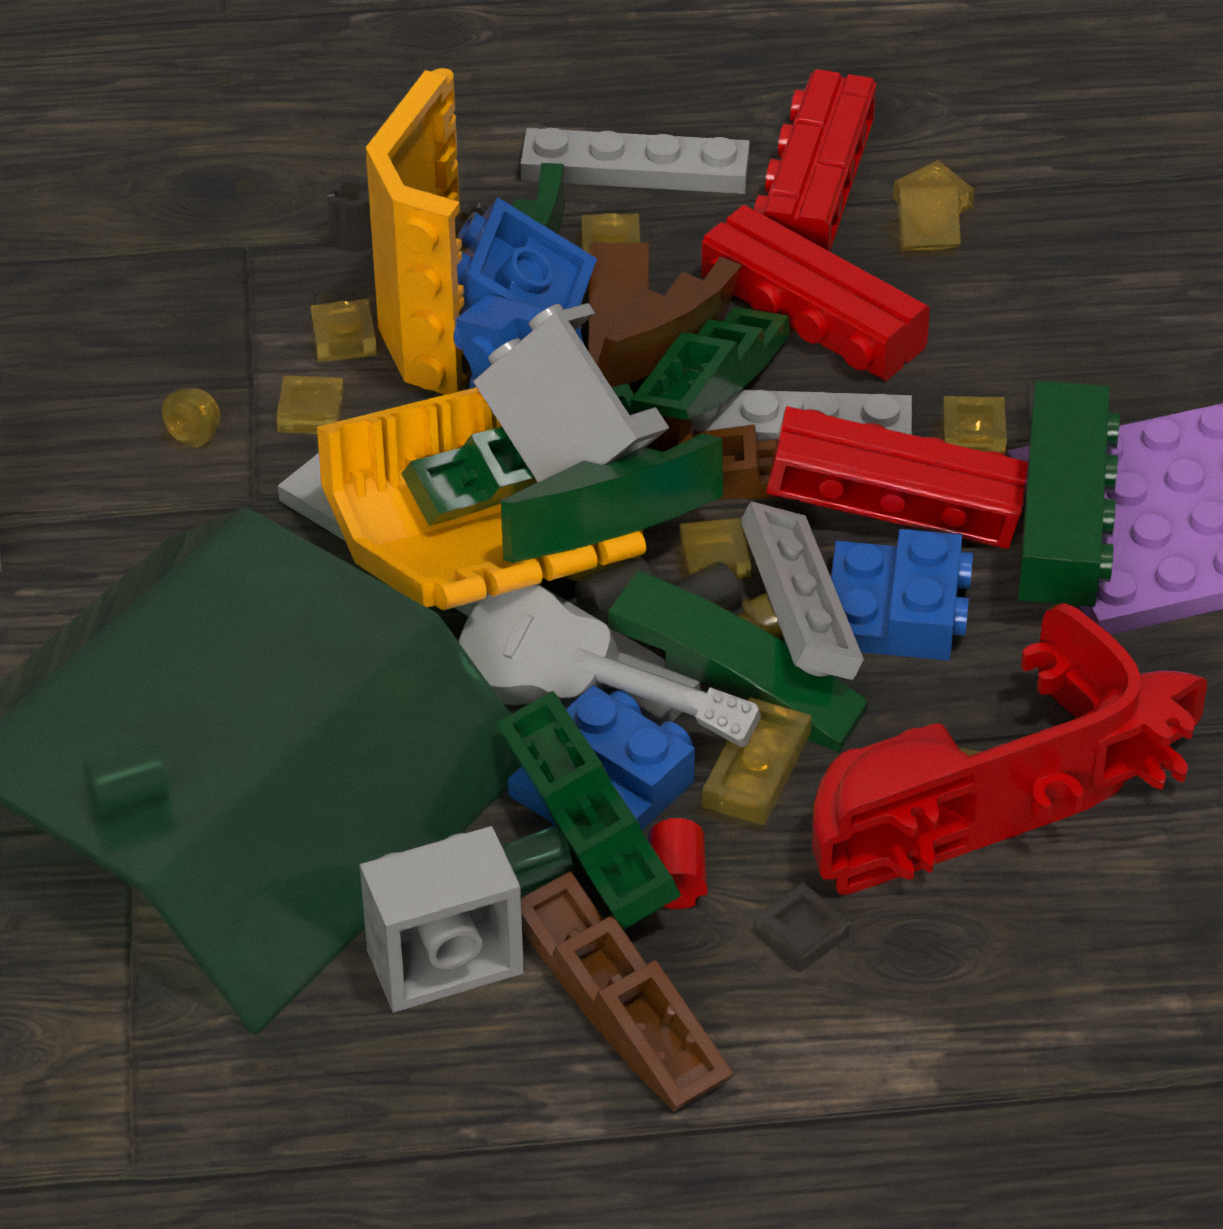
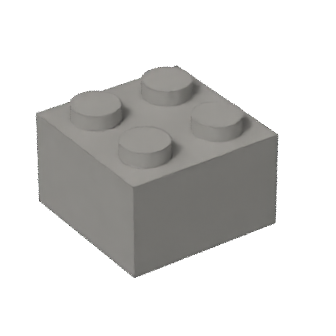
[360,826,524,1013]

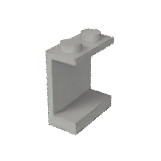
[473,303,669,482]

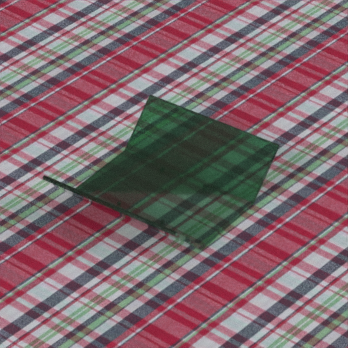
[0,506,521,1036]

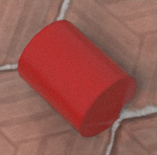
[648,818,707,909]

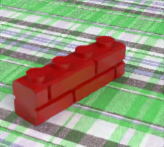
[754,69,877,252]
[701,205,930,381]
[766,406,1028,549]

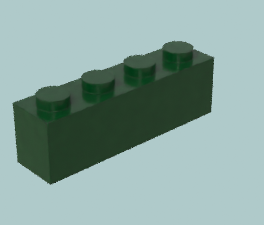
[1018,380,1120,607]

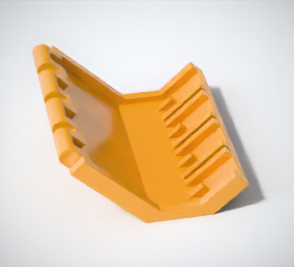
[366,68,468,395]
[317,387,646,610]

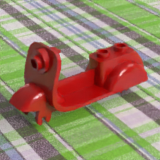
[812,603,1208,895]

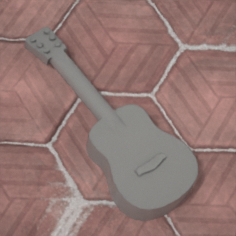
[457,585,761,747]

